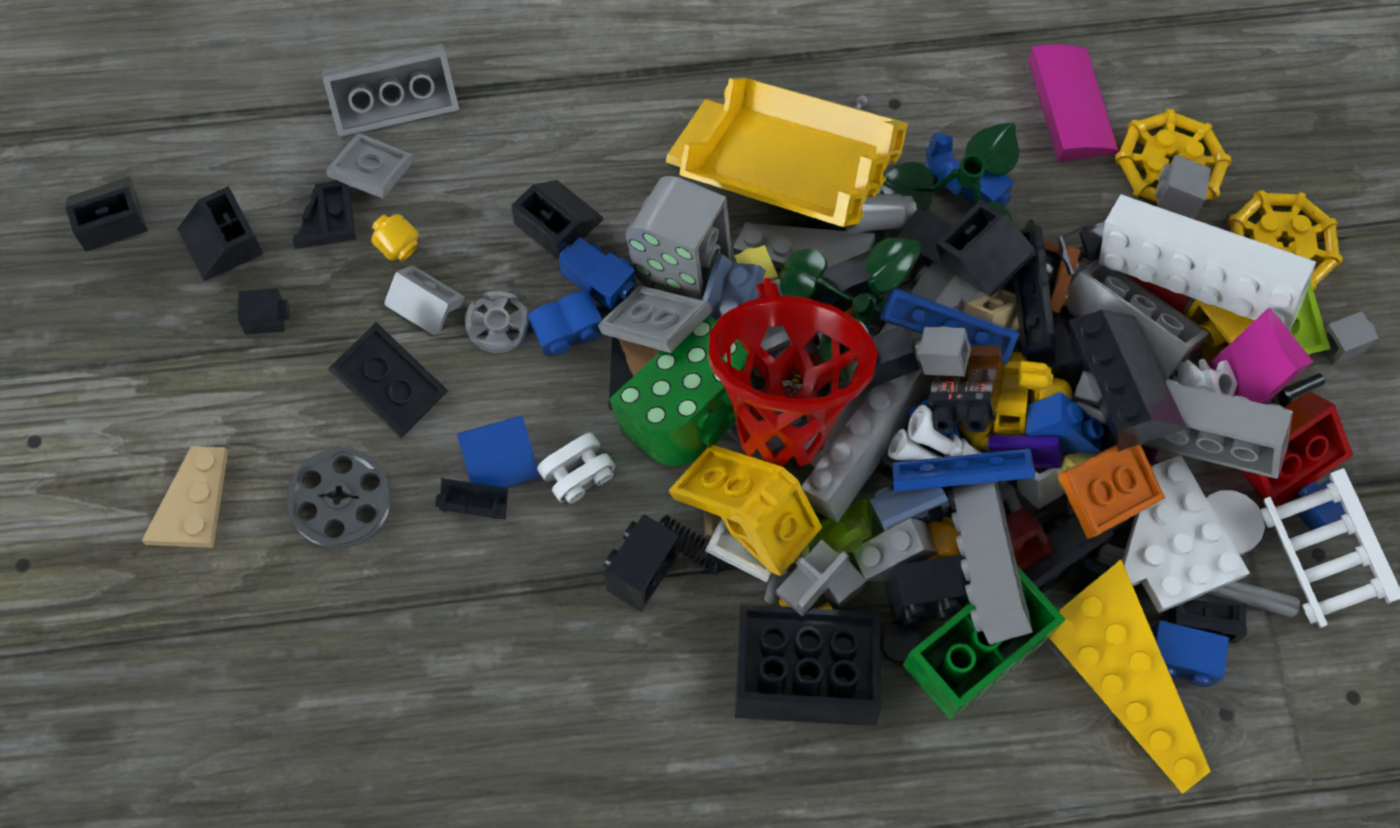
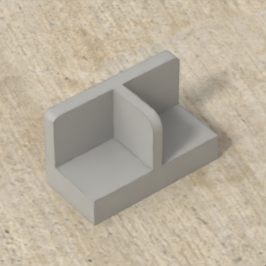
[776,539,849,616]

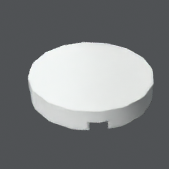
[1206,490,1265,556]

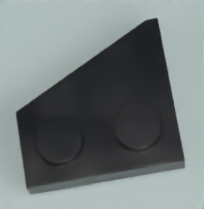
[293,180,357,249]

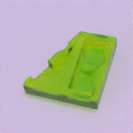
[815,497,872,553]

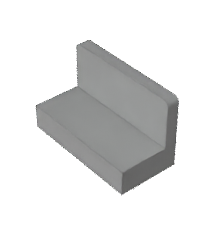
[384,265,464,335]

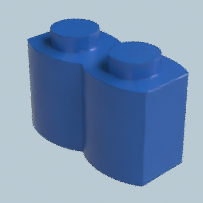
[528,289,602,356]

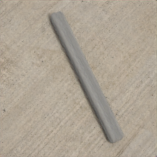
[1096,544,1300,617]

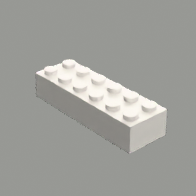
[1098,195,1316,331]

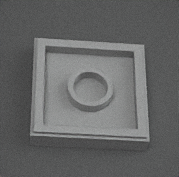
[327,133,413,199]

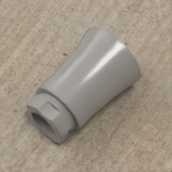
[846,193,917,235]

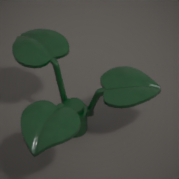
[882,123,1019,221]
[780,238,923,382]

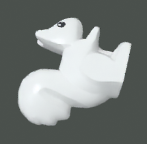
[1172,359,1238,397]

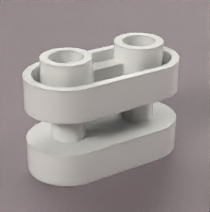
[537,433,616,504]

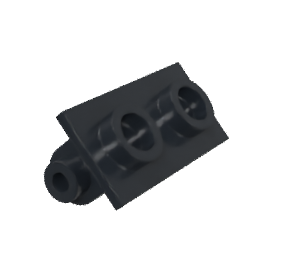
[435,478,509,520]

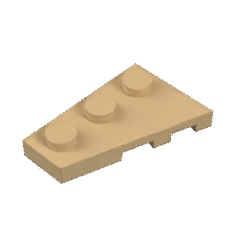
[142,446,228,548]

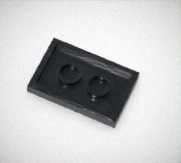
[328,322,448,439]

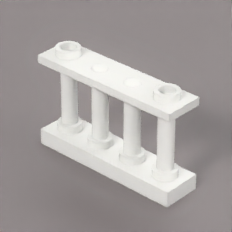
[1260,468,1400,629]

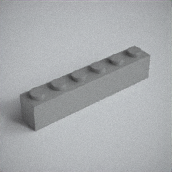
[947,482,1032,645]

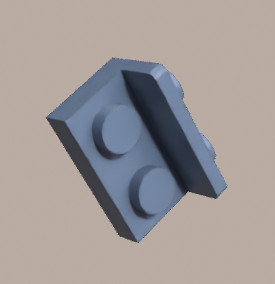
[701,254,766,321]

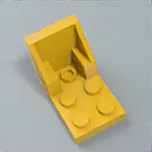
[669,445,822,576]

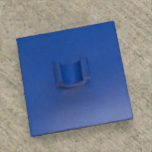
[457,415,540,487]

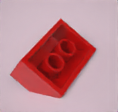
[1239,391,1353,507]

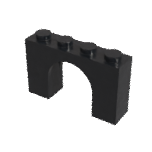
[808,250,919,392]

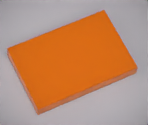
[1058,444,1165,539]

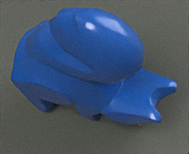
[923,133,963,194]

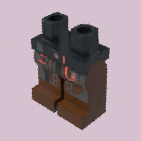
[928,345,1005,432]

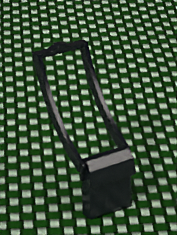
[1057,221,1105,275]

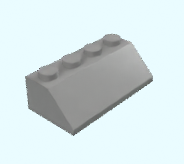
[322,44,459,137]

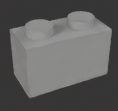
[1154,154,1211,219]
[852,518,938,583]

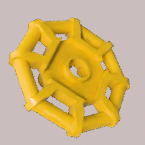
[1115,109,1232,202]
[1227,190,1343,291]

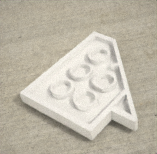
[1122,455,1250,613]

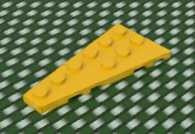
[1049,559,1211,794]

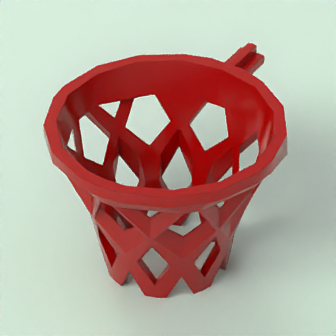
[708,278,878,467]

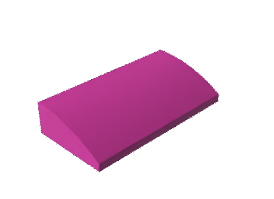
[1028,45,1119,162]
[1208,308,1314,404]

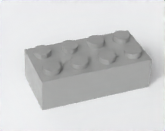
[1065,262,1210,379]

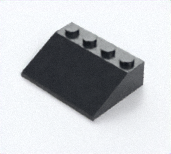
[735,604,881,726]

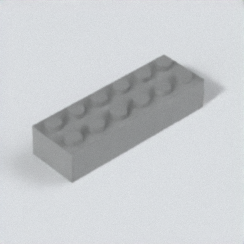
[1074,370,1293,479]

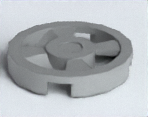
[465,291,530,353]

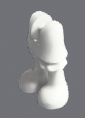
[888,405,981,461]

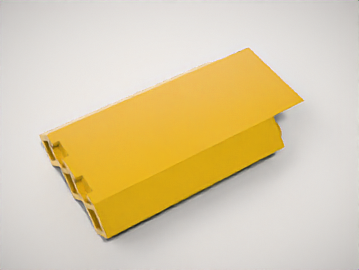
[666,77,908,227]

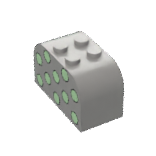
[626,176,733,300]

